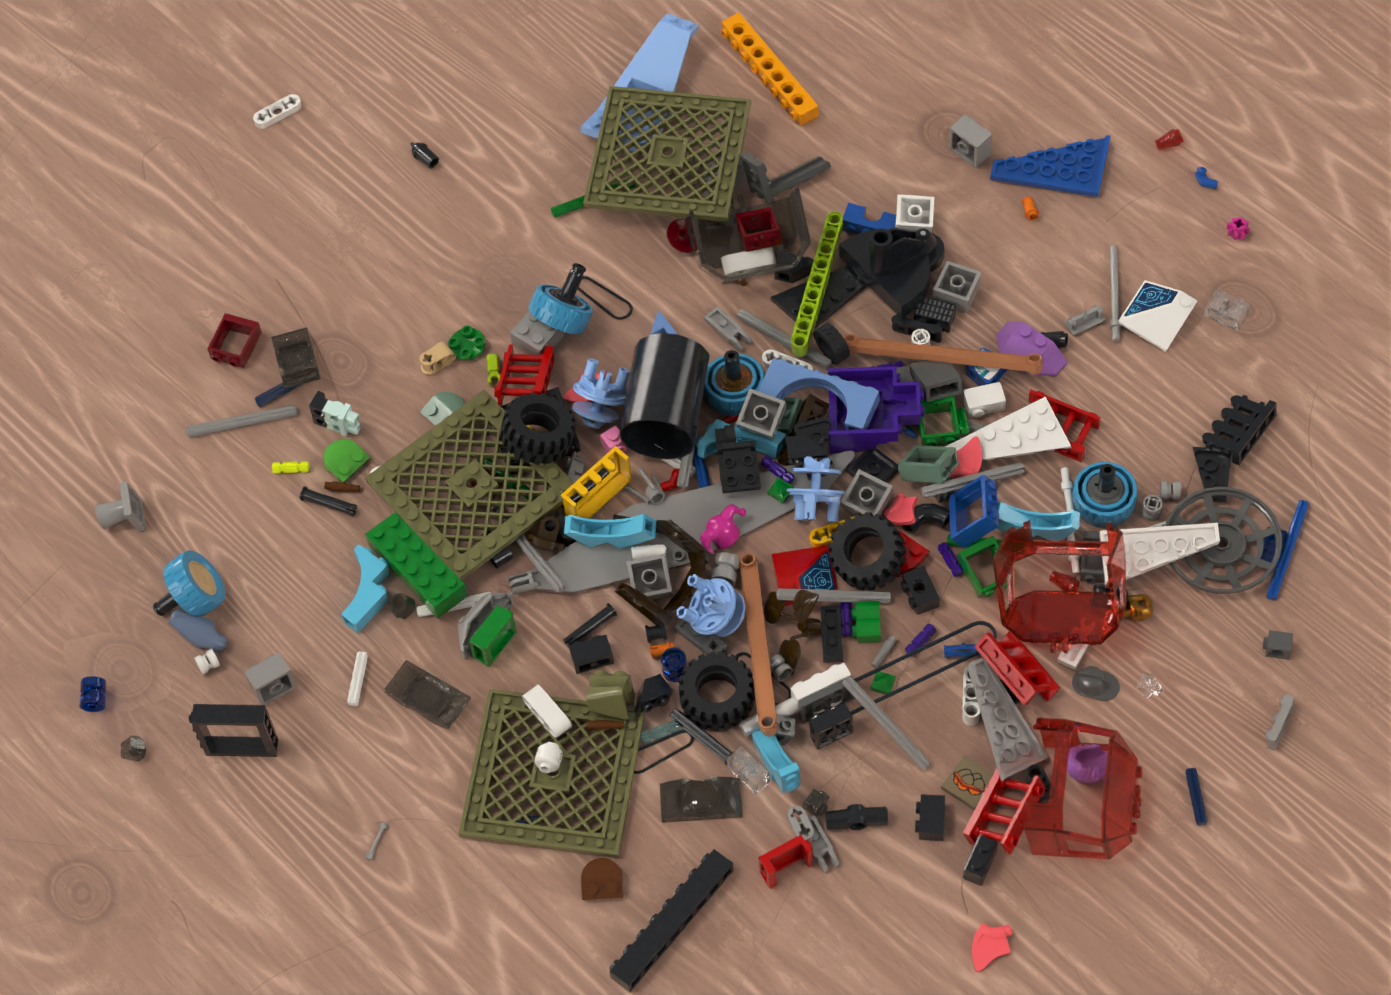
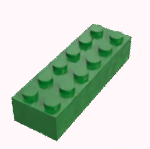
[365,512,468,619]

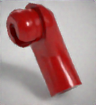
[660,468,679,492]

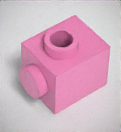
[600,425,628,453]

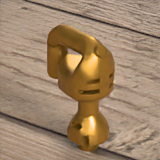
[1107,594,1153,623]

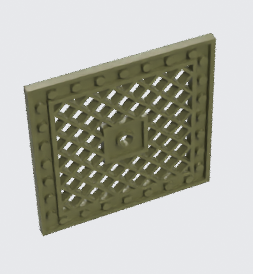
[583,86,751,222]
[365,390,577,581]
[459,689,645,858]

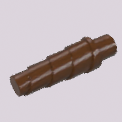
[324,481,360,492]
[587,719,624,731]

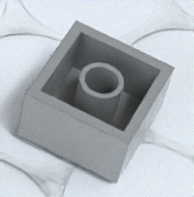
[949,114,992,168]
[933,261,982,313]
[510,311,564,355]
[736,388,787,440]
[840,469,894,516]
[626,554,673,600]
[245,653,297,705]

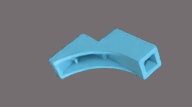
[696,419,786,459]
[996,502,1080,543]
[564,514,656,549]
[341,544,390,633]
[752,730,800,793]

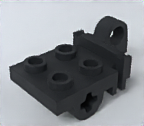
[715,425,761,494]

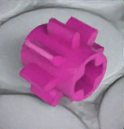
[1226,217,1250,240]

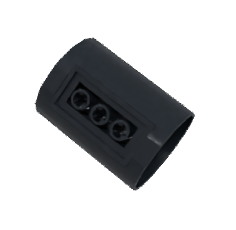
[620,333,710,459]

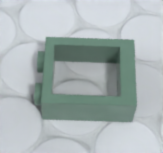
[898,445,959,483]

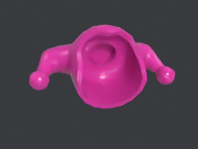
[700,504,746,554]

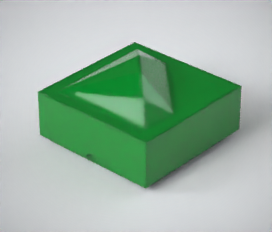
[767,477,794,504]
[871,671,896,695]

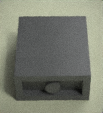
[1080,531,1119,584]

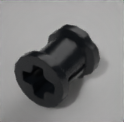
[645,623,667,643]

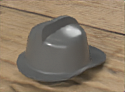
[1072,666,1120,701]

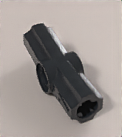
[825,804,888,830]

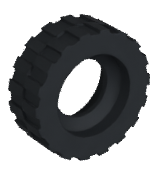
[813,322,850,365]

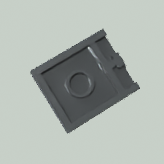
[740,152,831,204]

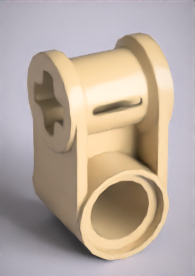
[419,342,456,376]

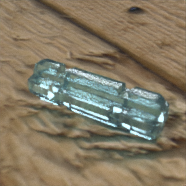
[641,720,679,743]

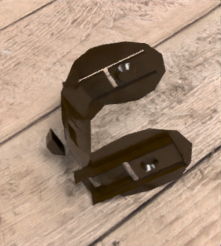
[613,519,714,626]

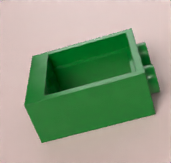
[918,396,960,446]
[956,536,1015,598]
[469,605,517,667]

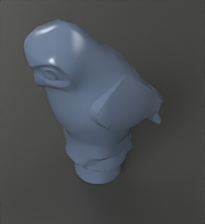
[169,608,228,653]

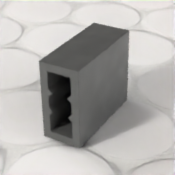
[909,360,962,402]

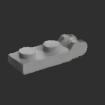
[704,306,752,351]
[1265,694,1294,750]
[801,816,840,873]

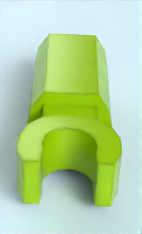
[487,354,501,386]

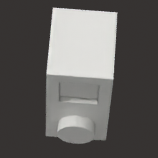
[963,382,1006,418]

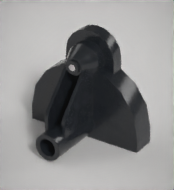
[839,228,945,319]

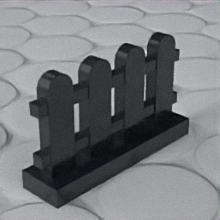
[1202,395,1277,465]

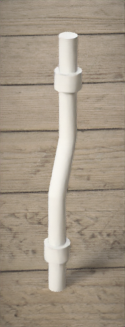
[1060,467,1080,575]

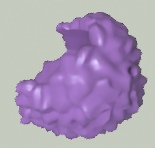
[1065,744,1121,784]

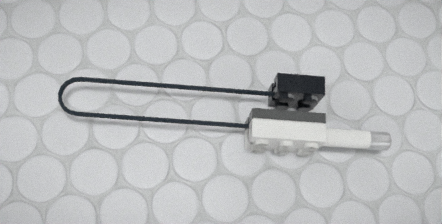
[739,621,997,750]

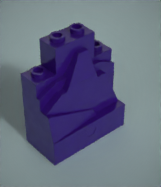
[828,366,925,453]

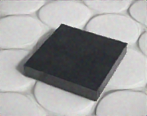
[846,448,898,483]

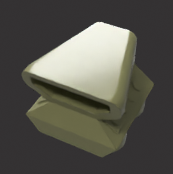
[586,670,635,720]

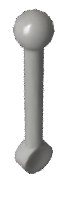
[365,822,388,860]

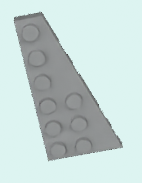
[967,657,1048,781]

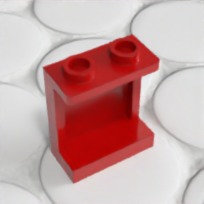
[758,834,814,889]

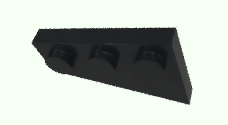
[1193,447,1231,503]

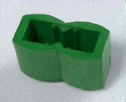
[852,601,881,643]

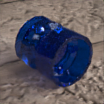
[661,647,687,683]
[79,676,106,712]

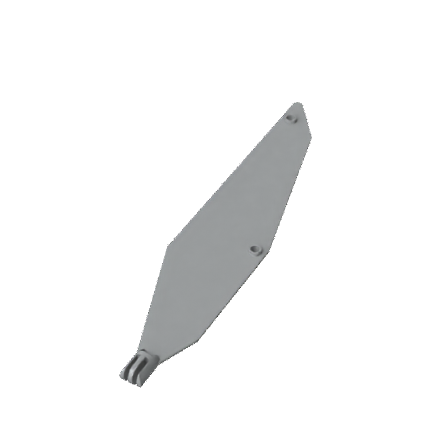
[508,451,855,595]

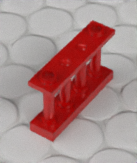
[494,344,555,405]
[1029,389,1101,462]
[975,630,1061,705]
[963,768,1045,855]

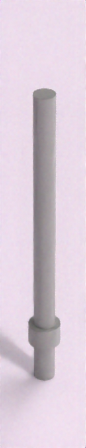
[1110,245,1121,343]

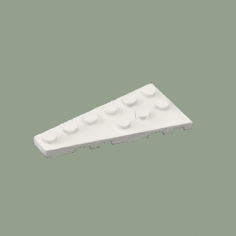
[945,397,1072,461]
[1099,523,1220,588]

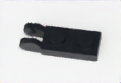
[892,314,943,343]

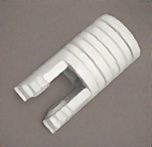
[631,544,667,560]

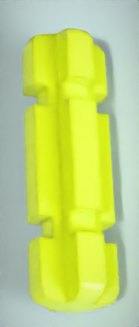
[272,461,310,473]

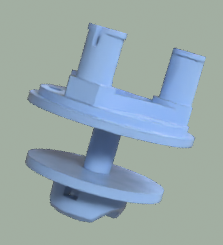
[572,358,631,429]
[787,456,845,522]
[676,574,745,637]

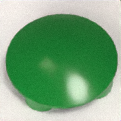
[448,325,486,360]

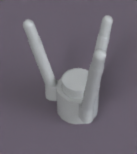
[624,467,666,504]

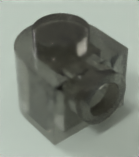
[388,593,416,619]
[121,736,146,762]
[802,789,830,817]

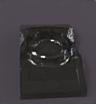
[271,327,321,389]
[384,660,471,730]
[660,776,742,823]

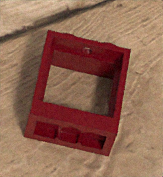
[735,207,782,252]
[207,313,262,368]

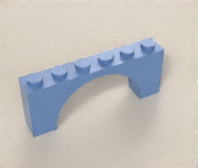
[758,358,880,430]

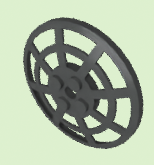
[1165,487,1282,594]

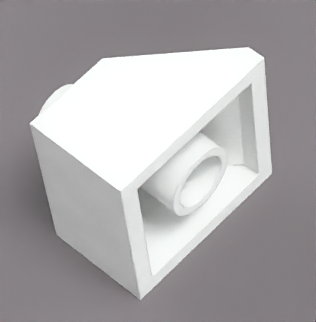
[896,194,934,233]

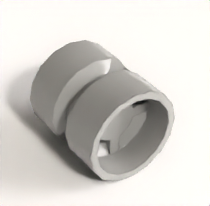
[711,552,740,587]

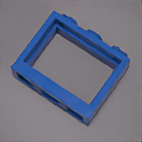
[949,474,999,548]

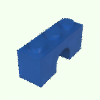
[843,203,897,234]

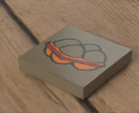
[941,756,993,810]

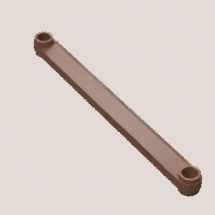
[843,334,1043,375]
[740,553,778,737]

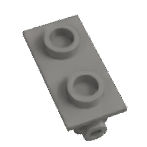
[1064,305,1105,336]
[564,451,585,483]

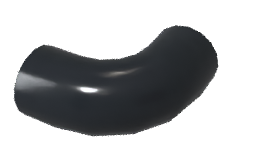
[900,503,950,534]

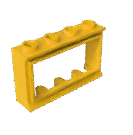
[561,446,632,519]

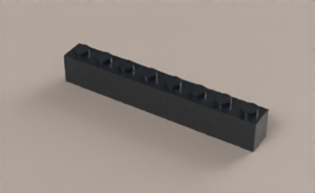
[609,849,734,992]

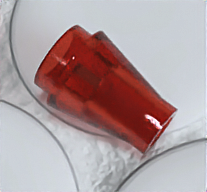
[1155,129,1183,150]
[1049,571,1080,595]

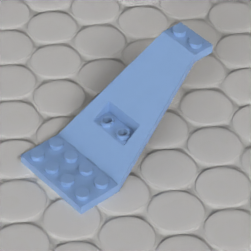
[580,13,699,156]

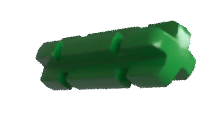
[956,407,970,434]

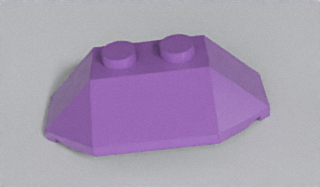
[996,322,1067,376]

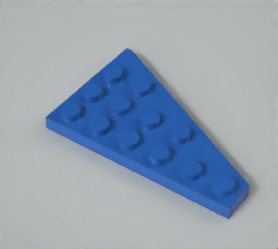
[990,135,1111,197]

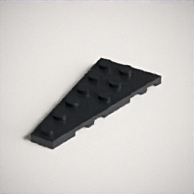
[771,265,868,330]

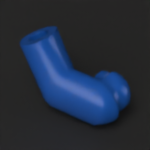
[1195,167,1218,190]

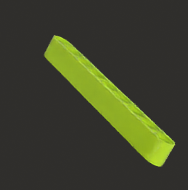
[791,211,843,357]

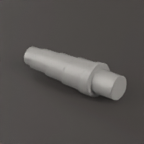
[872,635,897,668]

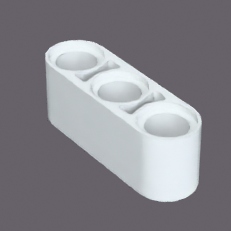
[721,247,776,277]
[962,667,981,726]
[522,684,572,738]

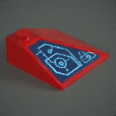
[771,545,837,606]

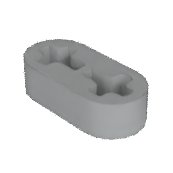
[787,806,814,842]

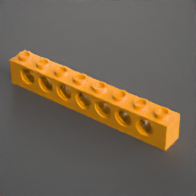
[721,12,819,126]

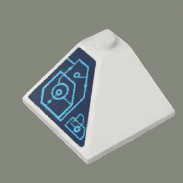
[1117,280,1197,352]

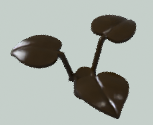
[764,590,821,675]

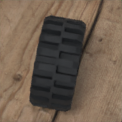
[500,393,576,465]
[828,512,906,591]
[678,652,755,731]

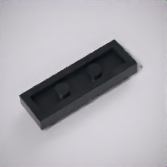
[821,606,843,663]

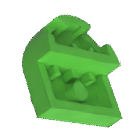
[323,439,370,483]

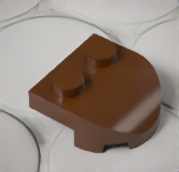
[581,858,623,900]

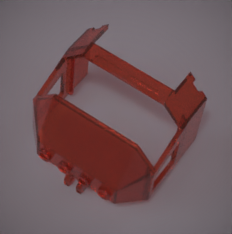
[992,520,1127,653]
[1024,718,1143,860]

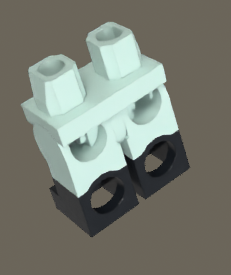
[309,391,362,436]

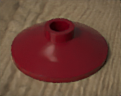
[666,218,702,253]

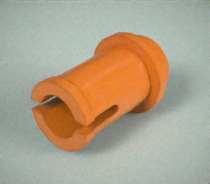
[1021,196,1039,221]
[650,641,675,658]

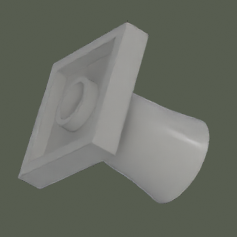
[95,481,146,532]

